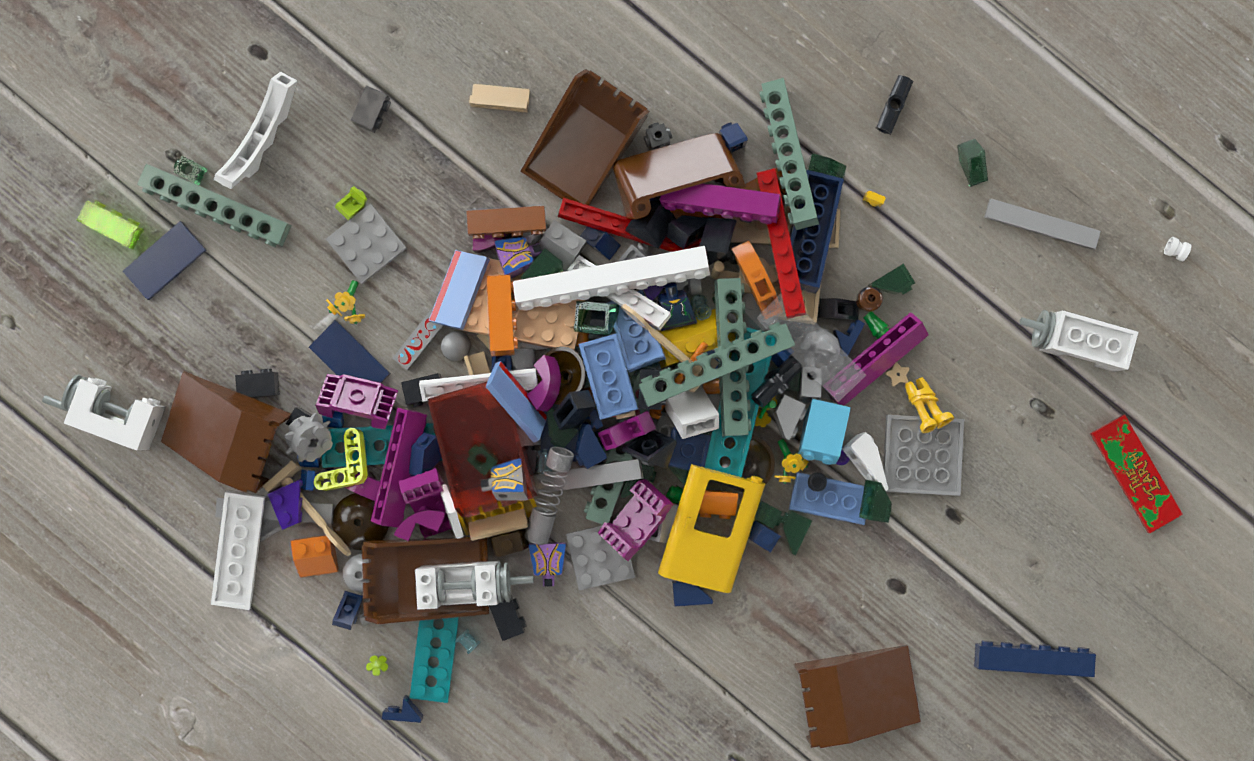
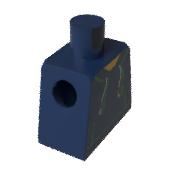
[658,283,697,331]

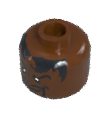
[856,286,883,312]

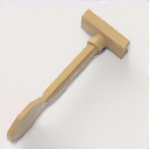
[621,304,719,393]
[263,460,351,556]

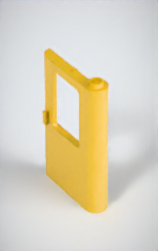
[658,464,765,593]

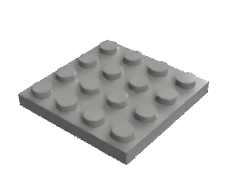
[883,415,964,496]

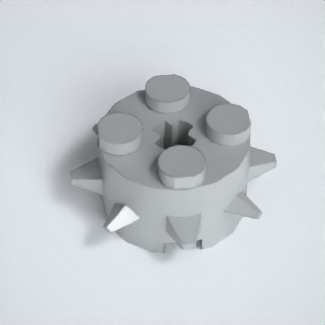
[284,413,333,462]

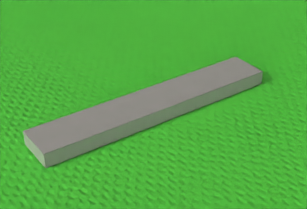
[984,199,1101,250]
[532,459,644,494]
[215,498,334,524]

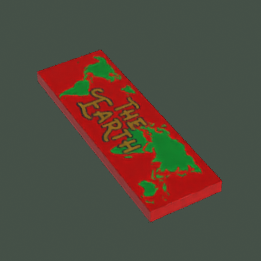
[1090,414,1183,533]

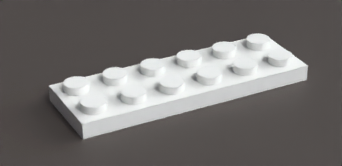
[211,491,266,610]

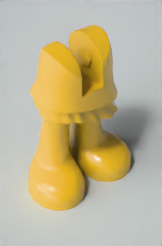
[905,377,955,433]

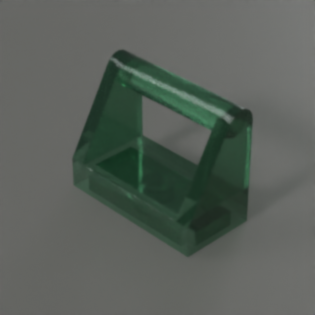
[574,301,619,335]

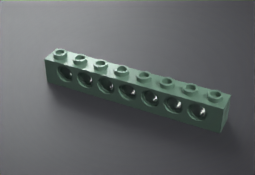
[759,78,819,230]
[137,164,291,248]
[714,278,751,436]
[638,322,795,407]
[584,372,650,524]

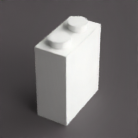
[665,385,719,439]

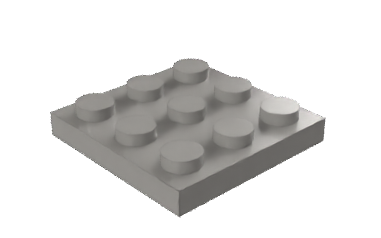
[326,203,407,284]
[566,523,635,590]

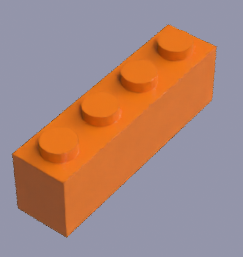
[487,275,518,356]

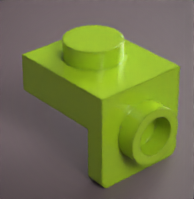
[335,186,367,220]

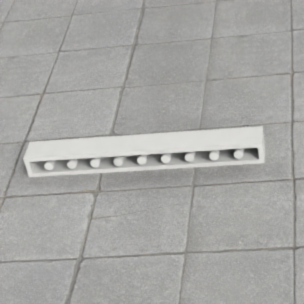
[513,246,710,311]

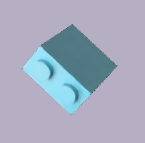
[798,399,851,465]

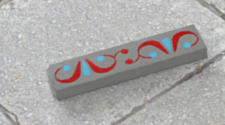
[393,307,444,370]

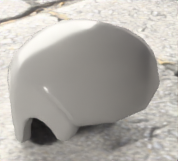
[441,331,471,361]

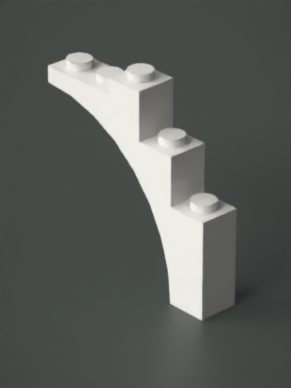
[214,72,297,189]

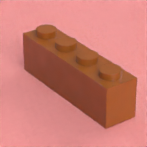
[466,206,546,239]

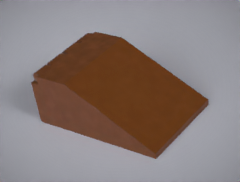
[521,69,650,205]
[161,371,291,493]
[362,537,489,624]
[794,645,921,748]

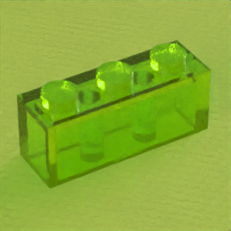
[76,200,144,249]

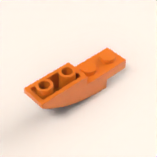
[731,240,783,320]

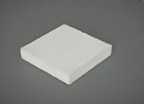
[440,484,464,539]

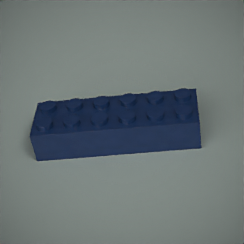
[778,170,844,294]

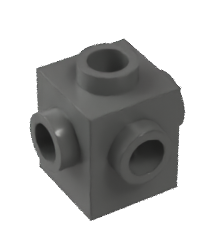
[643,122,672,150]

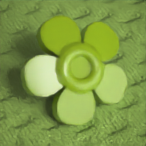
[366,655,388,676]

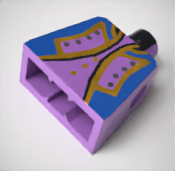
[494,237,542,279]
[529,542,566,587]

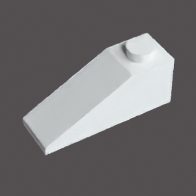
[842,432,888,493]

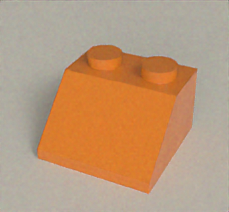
[699,490,738,519]
[291,535,339,577]

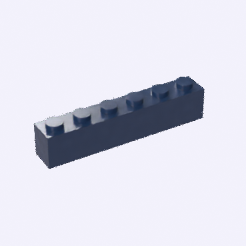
[974,640,1096,677]

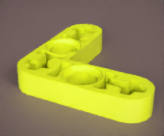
[314,428,368,491]

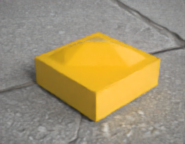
[863,190,886,207]

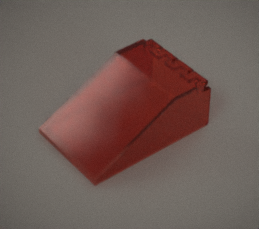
[427,381,538,518]

